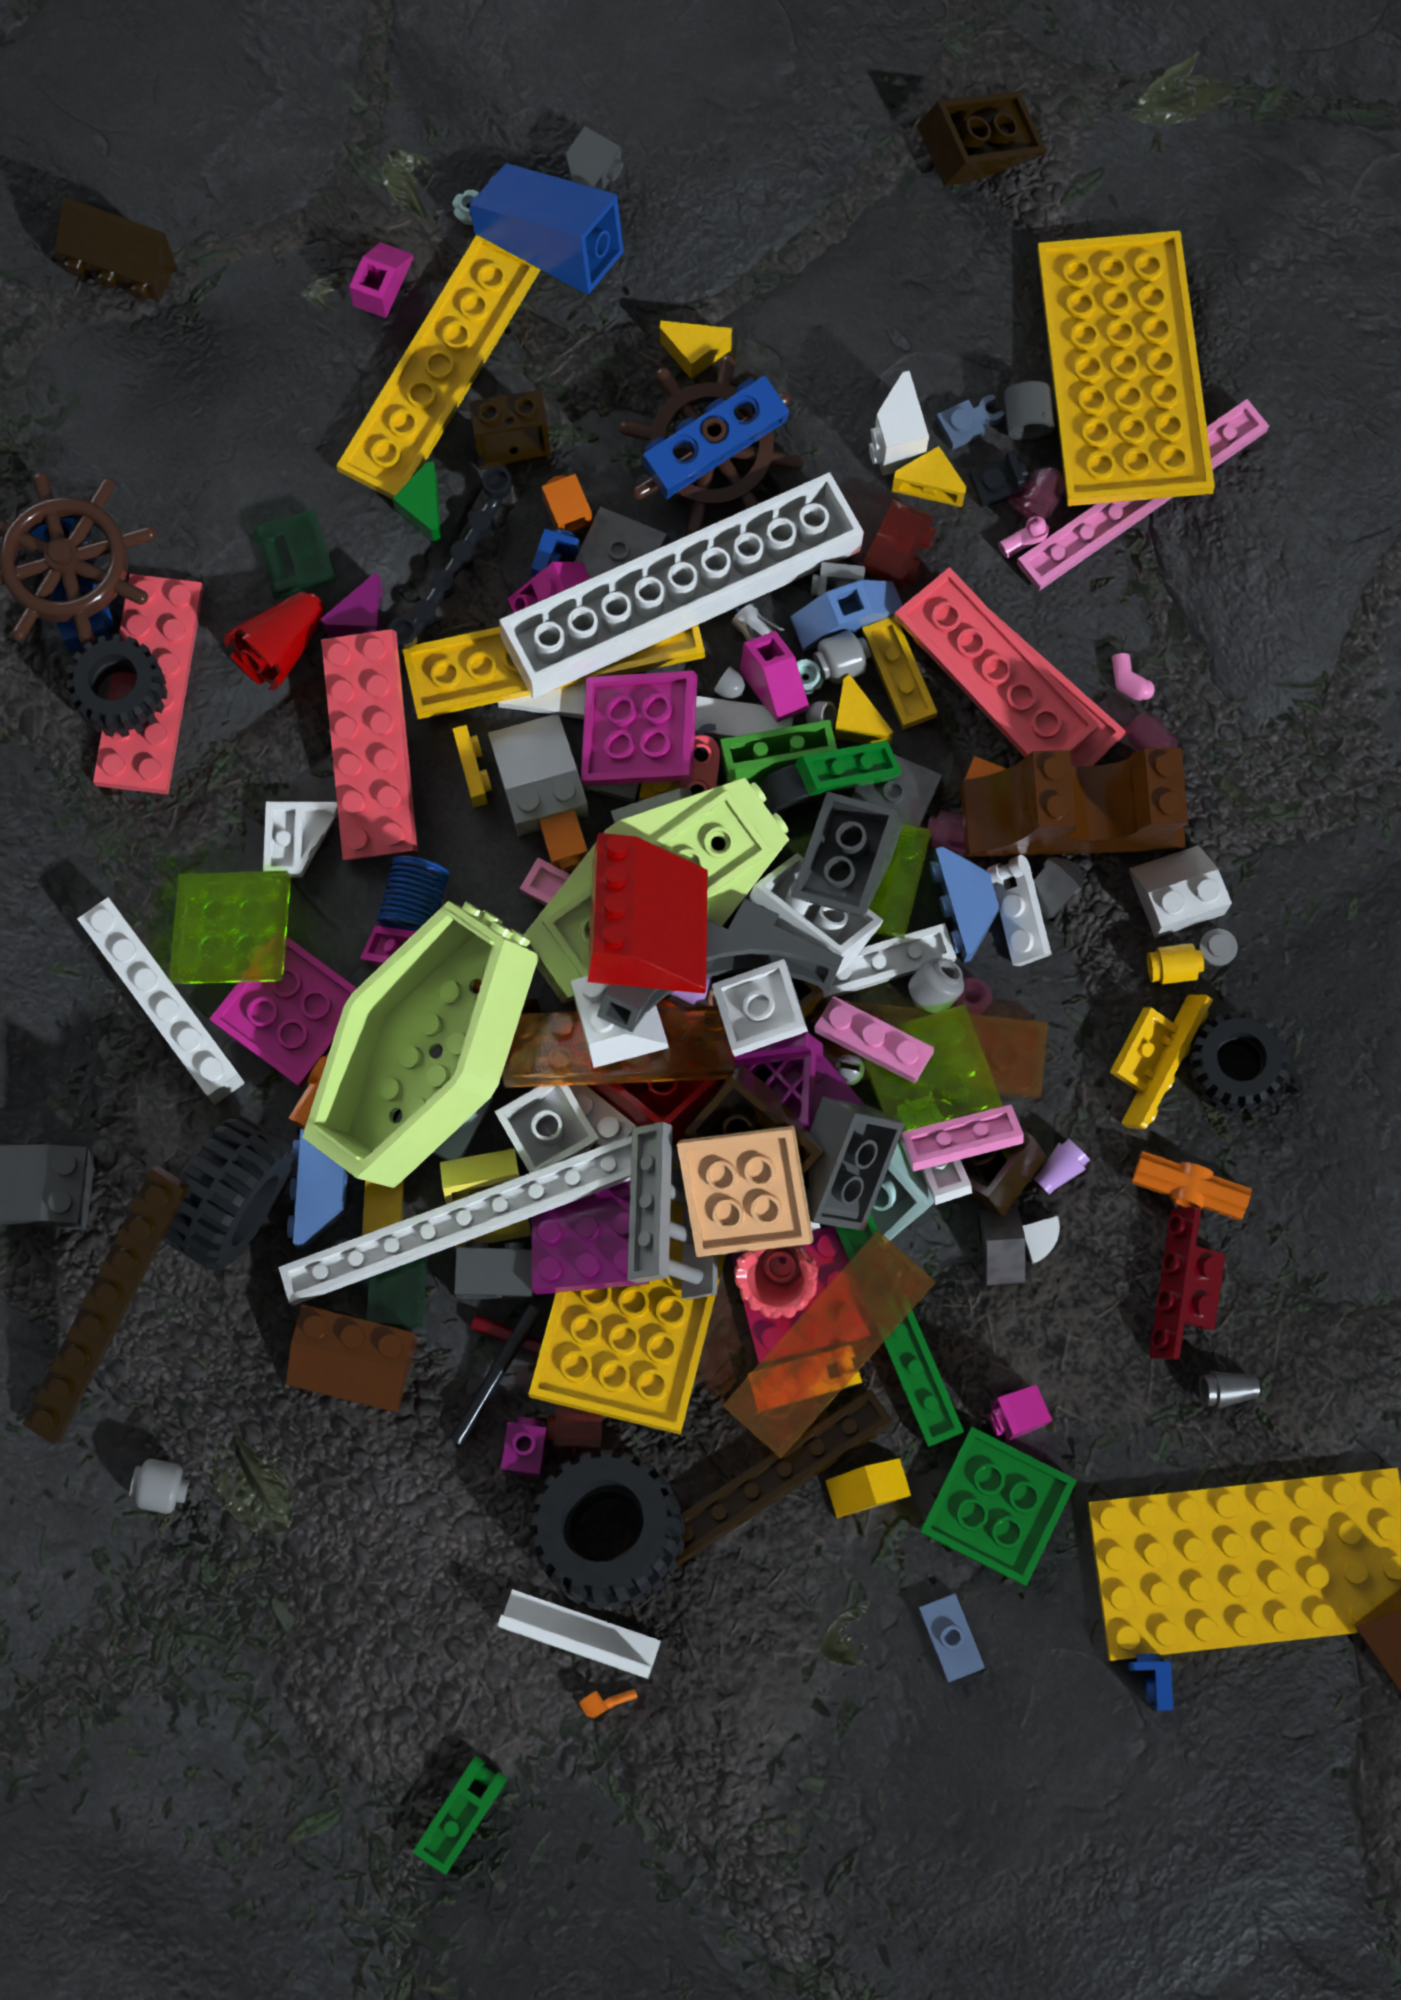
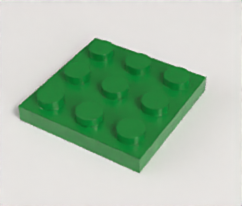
[919,1427,1077,1587]

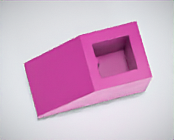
[349,242,414,318]
[507,562,590,613]
[739,631,809,722]
[988,1384,1053,1442]

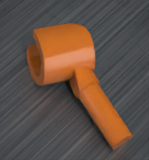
[579,1689,638,1718]

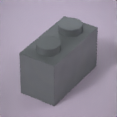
[454,1241,534,1301]

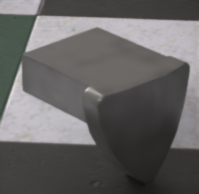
[1033,857,1084,919]

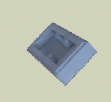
[918,1593,985,1683]

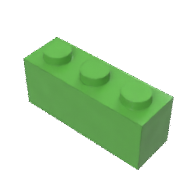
[720,720,837,787]

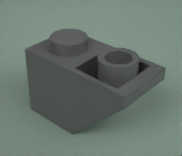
[566,126,623,190]

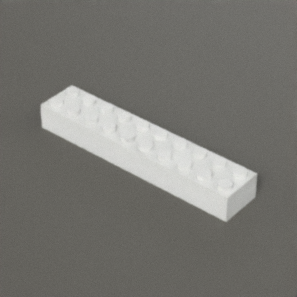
[499,472,864,699]

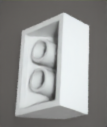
[748,853,884,976]

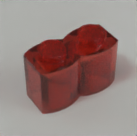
[863,500,937,588]

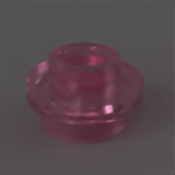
[955,978,992,1015]

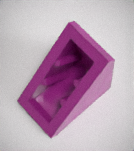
[320,572,384,637]

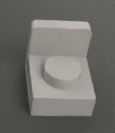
[810,562,865,597]

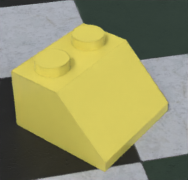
[440,1148,531,1248]

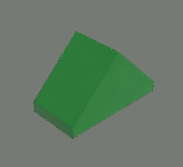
[392,461,441,543]

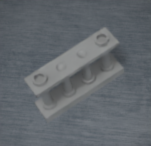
[628,1122,718,1300]

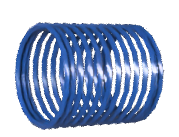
[376,856,450,931]

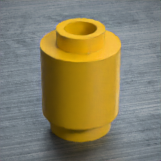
[1147,943,1204,985]

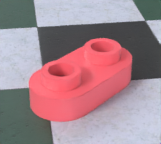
[679,734,720,791]

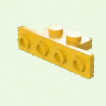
[1110,995,1213,1129]

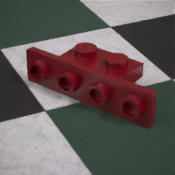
[1149,1207,1225,1360]

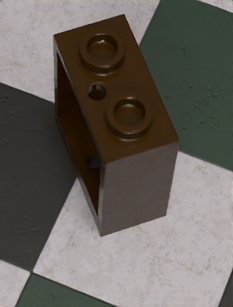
[469,389,551,470]

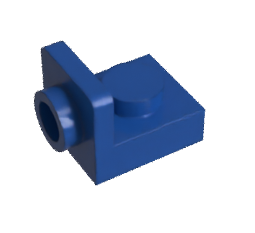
[531,529,580,578]
[1127,1654,1174,1711]

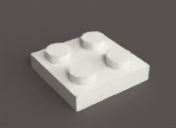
[711,959,808,1057]

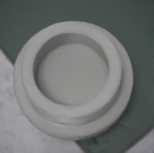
[1199,928,1238,966]

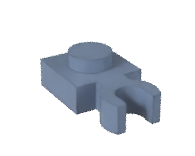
[936,395,1005,450]

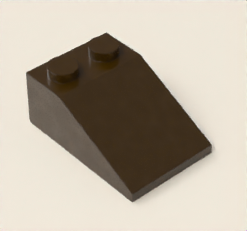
[917,91,1047,186]
[684,1063,824,1174]
[936,1088,1047,1217]

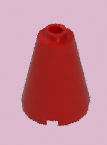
[224,592,325,691]

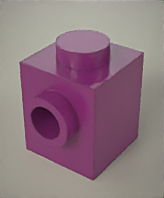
[501,1417,548,1477]

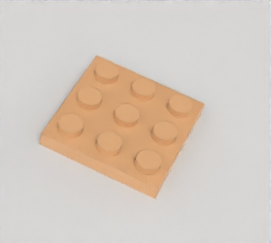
[677,1126,814,1257]

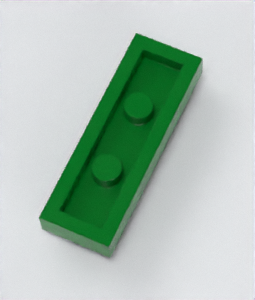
[795,740,902,796]

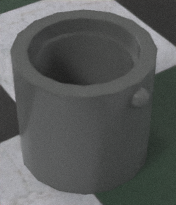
[1004,381,1055,441]

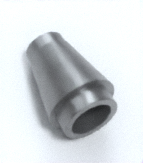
[1199,1371,1260,1410]

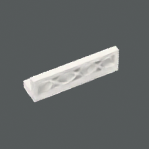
[497,1589,661,1679]

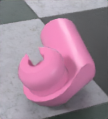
[998,516,1049,559]
[1112,653,1155,701]

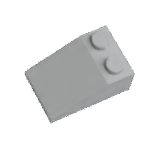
[488,713,589,837]

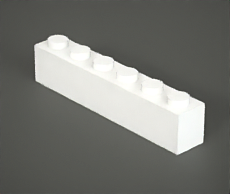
[77,897,245,1105]

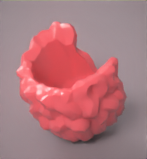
[734,1245,818,1319]

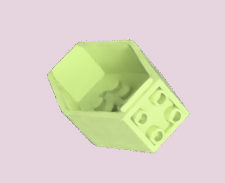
[524,778,789,1004]
[302,901,539,1188]

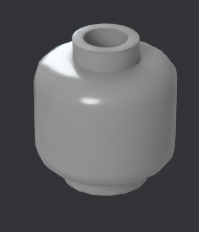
[813,630,871,684]
[908,958,965,1014]
[129,1458,190,1514]

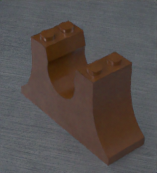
[960,748,1188,857]

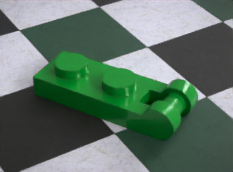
[412,1756,509,1875]

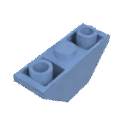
[790,580,903,651]
[929,847,1000,963]
[287,1129,348,1249]

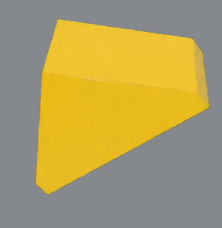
[660,321,732,379]
[892,446,966,507]
[834,674,893,744]
[825,1458,911,1518]

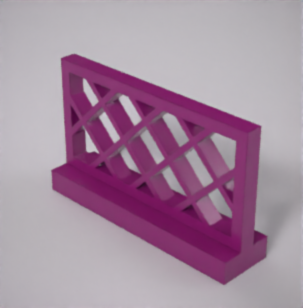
[677,1032,823,1140]

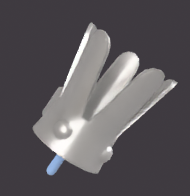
[732,604,784,641]

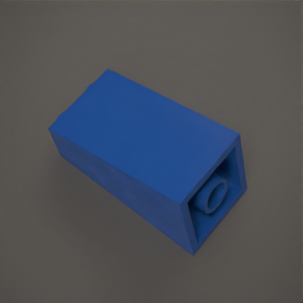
[469,163,624,294]

